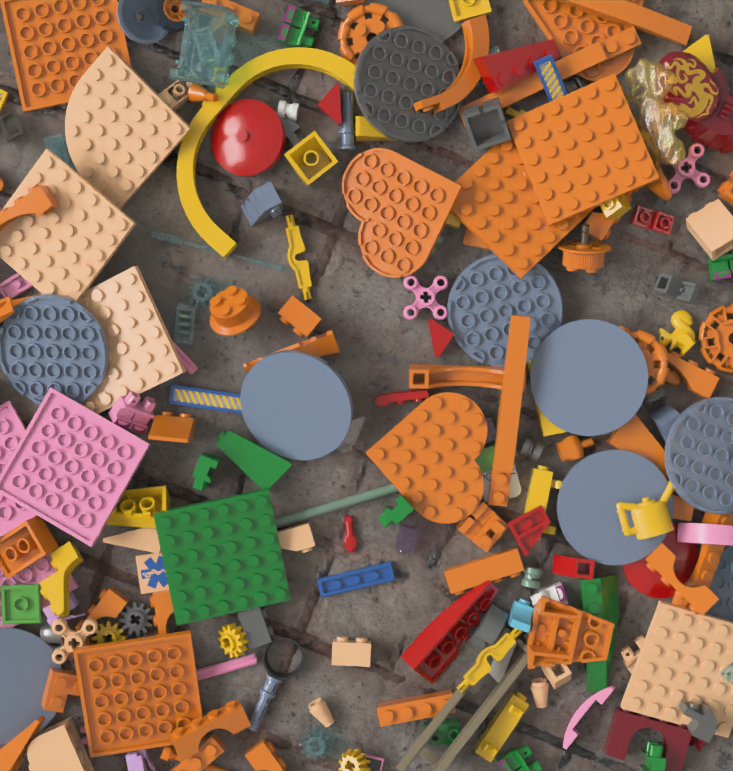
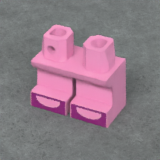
[109,391,156,434]

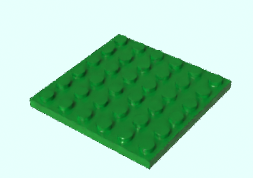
[153,488,291,626]

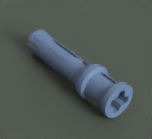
[339,92,356,152]
[248,673,283,732]

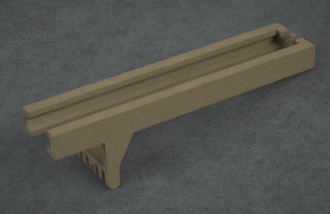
[394,628,527,771]

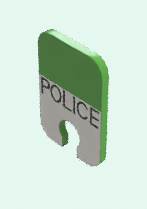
[475,445,521,502]

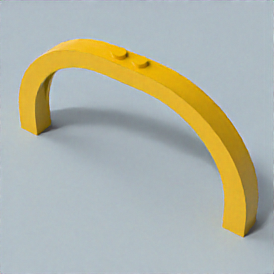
[177,47,355,260]

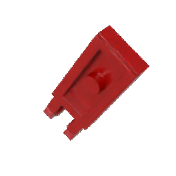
[375,389,429,407]

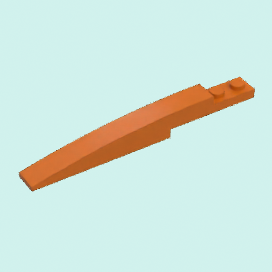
[555,0,692,46]
[458,26,642,127]
[487,315,531,507]

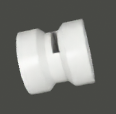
[277,100,299,122]

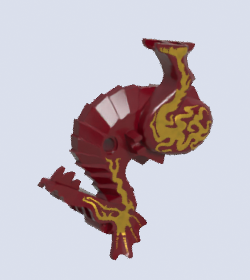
[634,51,733,161]

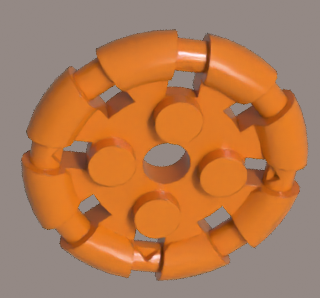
[338,3,404,66]
[698,304,733,373]
[625,330,670,398]

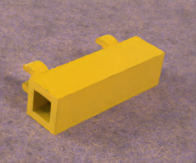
[524,465,562,540]
[474,691,529,763]

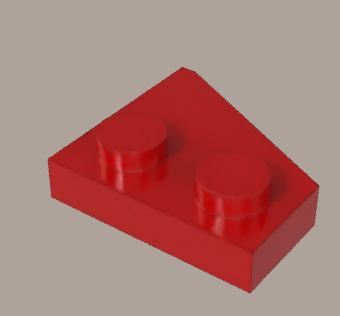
[507,505,551,556]

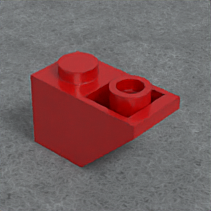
[552,554,595,579]

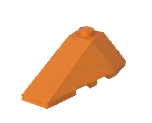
[0,716,46,771]

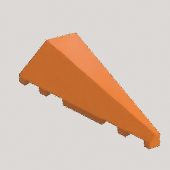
[243,330,341,371]

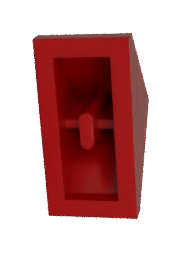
[318,84,342,126]
[427,319,454,358]

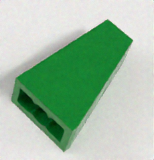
[216,430,293,489]

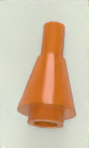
[188,83,219,102]

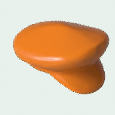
[646,160,672,200]

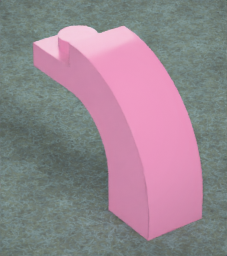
[677,523,733,546]

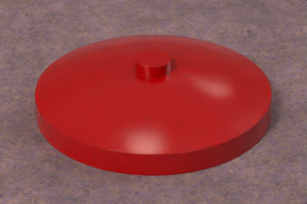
[211,99,285,177]
[622,524,699,599]

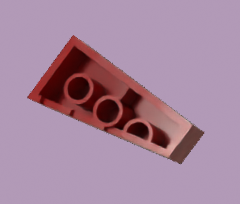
[473,39,561,94]

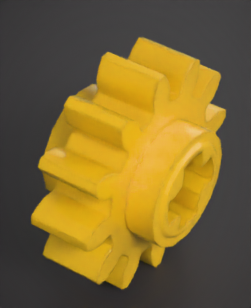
[91,620,127,645]
[218,623,248,658]

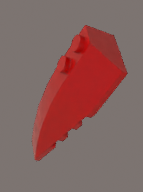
[401,580,499,684]

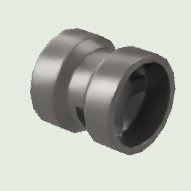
[519,437,544,462]

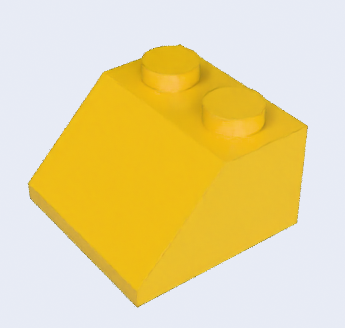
[284,131,338,186]

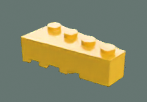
[106,485,170,529]

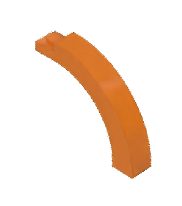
[413,14,489,113]

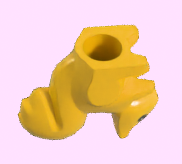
[659,310,696,357]

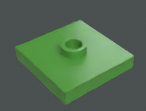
[1,584,42,625]

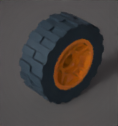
[152,0,197,32]

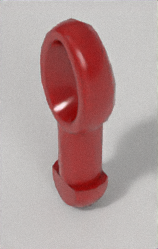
[344,515,358,553]

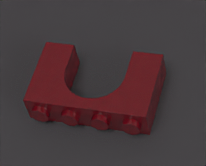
[603,707,692,771]

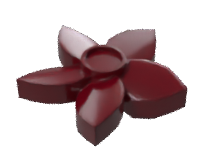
[689,735,707,752]

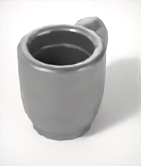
[40,623,65,651]

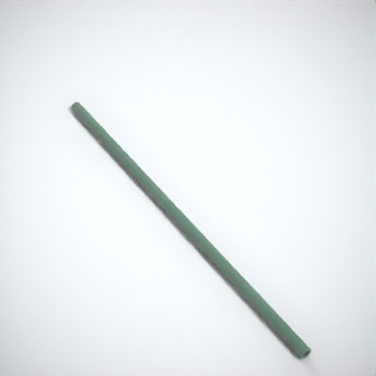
[275,450,518,528]

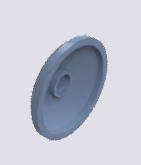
[117,0,168,44]

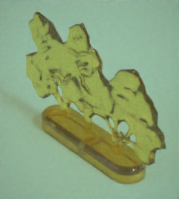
[618,58,689,171]

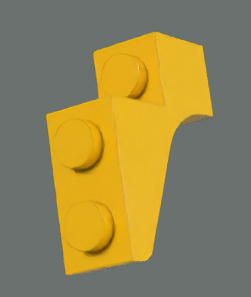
[39,541,84,618]

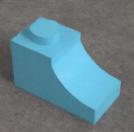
[507,598,534,633]

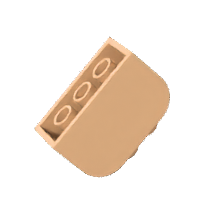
[27,717,95,771]

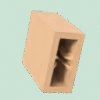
[686,199,733,261]

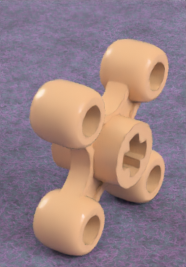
[52,618,98,664]

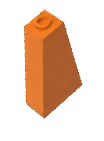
[606,414,669,480]

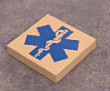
[135,553,169,594]

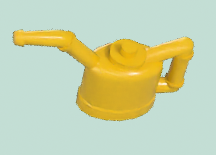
[616,481,674,540]

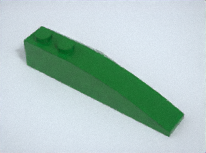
[578,574,620,692]

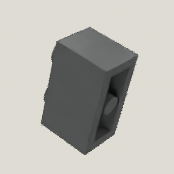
[237,607,275,649]

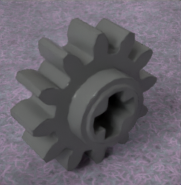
[119,601,153,636]

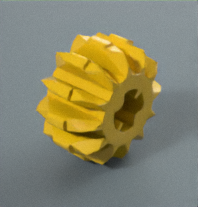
[338,749,371,771]

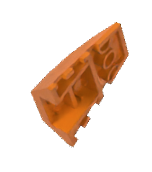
[527,595,615,669]

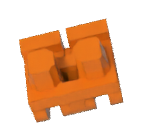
[456,500,509,553]

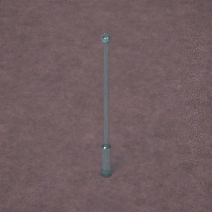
[150,229,285,272]

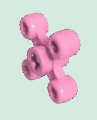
[659,143,710,194]
[403,275,448,321]

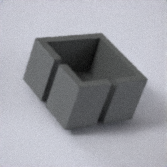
[462,97,511,151]

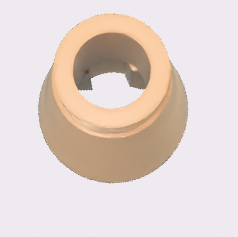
[530,678,549,708]
[308,698,335,727]

